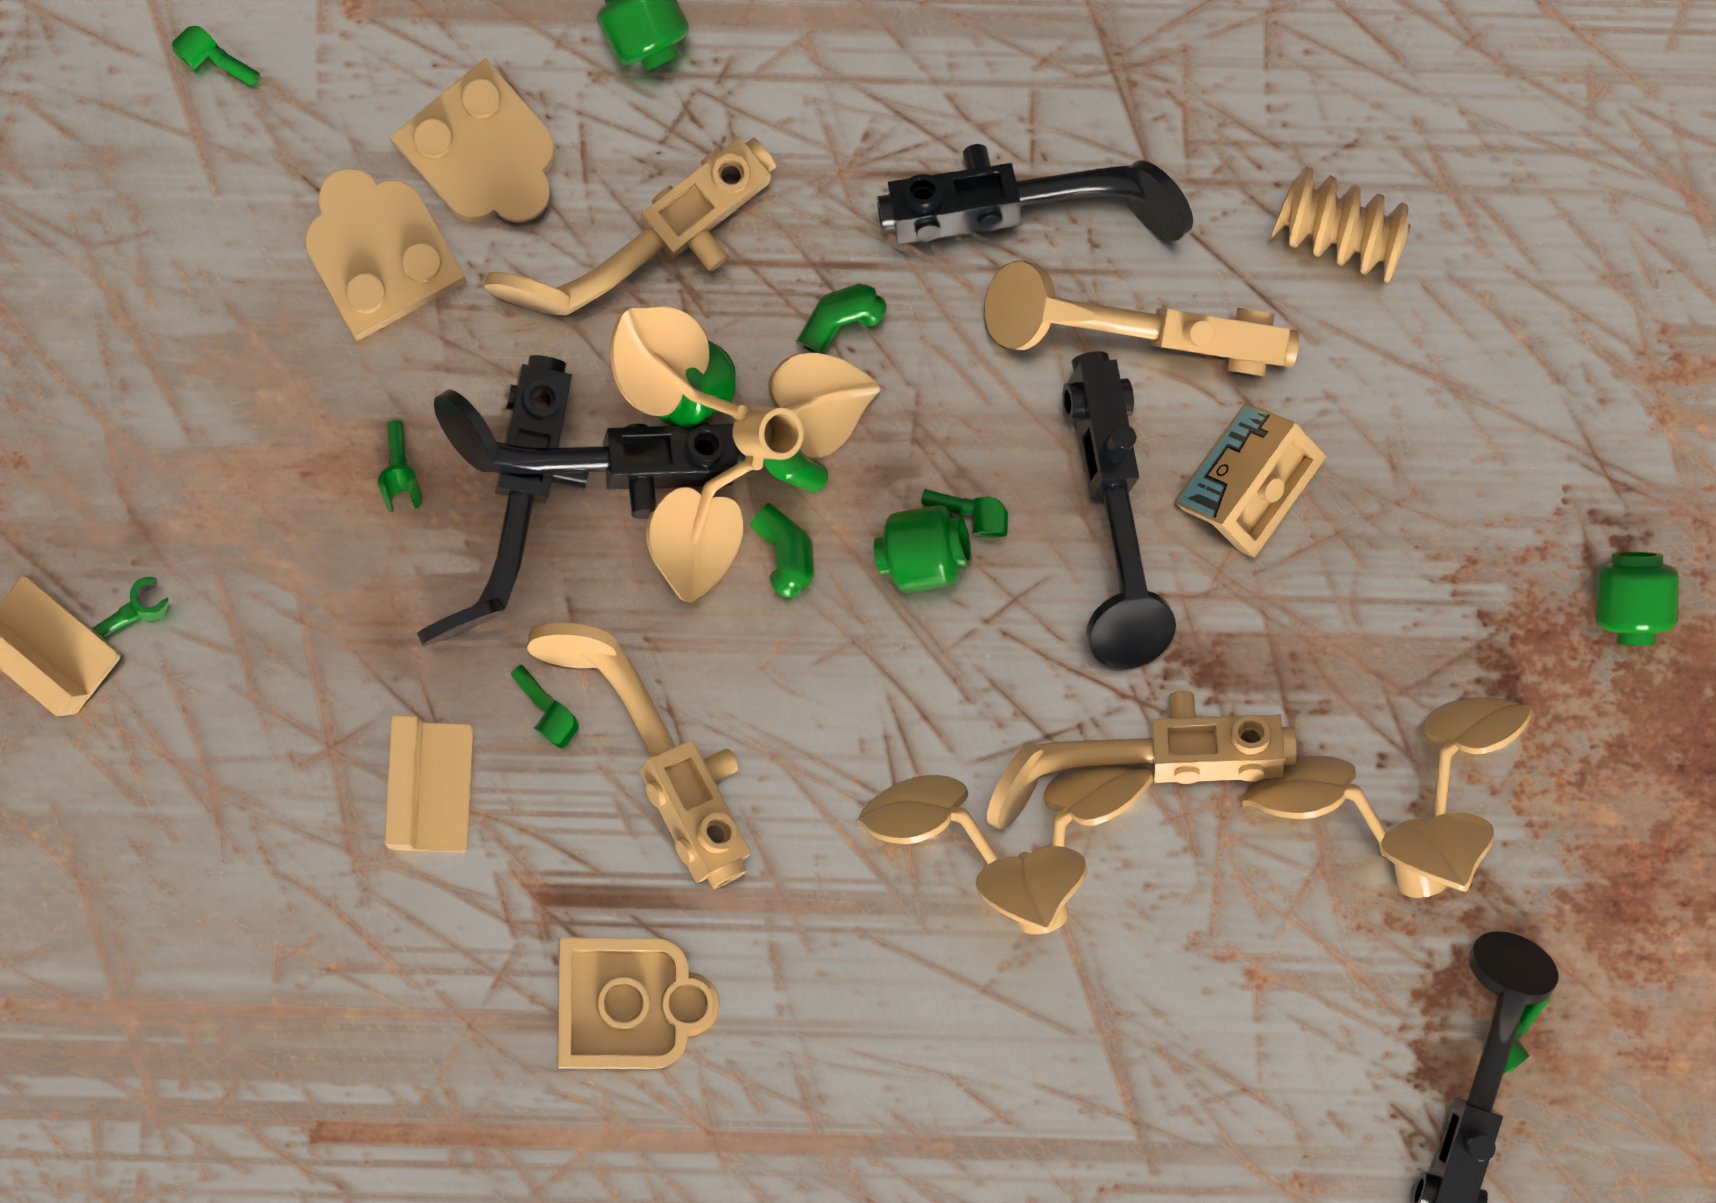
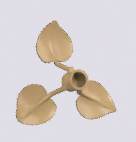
[610,307,881,602]
[1242,697,1532,898]
[856,764,1154,934]

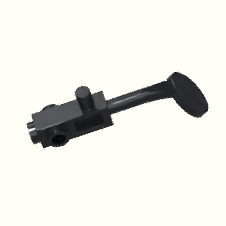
[877,144,1193,244]
[1062,351,1176,669]
[417,355,589,646]
[434,389,745,519]
[1412,931,1559,1203]

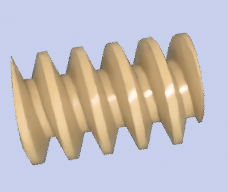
[1270,166,1411,283]

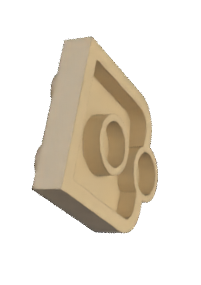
[390,58,555,223]
[305,168,467,342]
[557,937,719,1069]

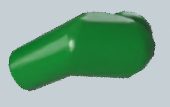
[796,283,887,354]
[744,449,828,493]
[749,502,815,597]

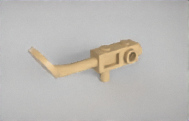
[484,137,776,315]
[984,261,1299,376]
[527,623,751,889]
[987,691,1297,830]

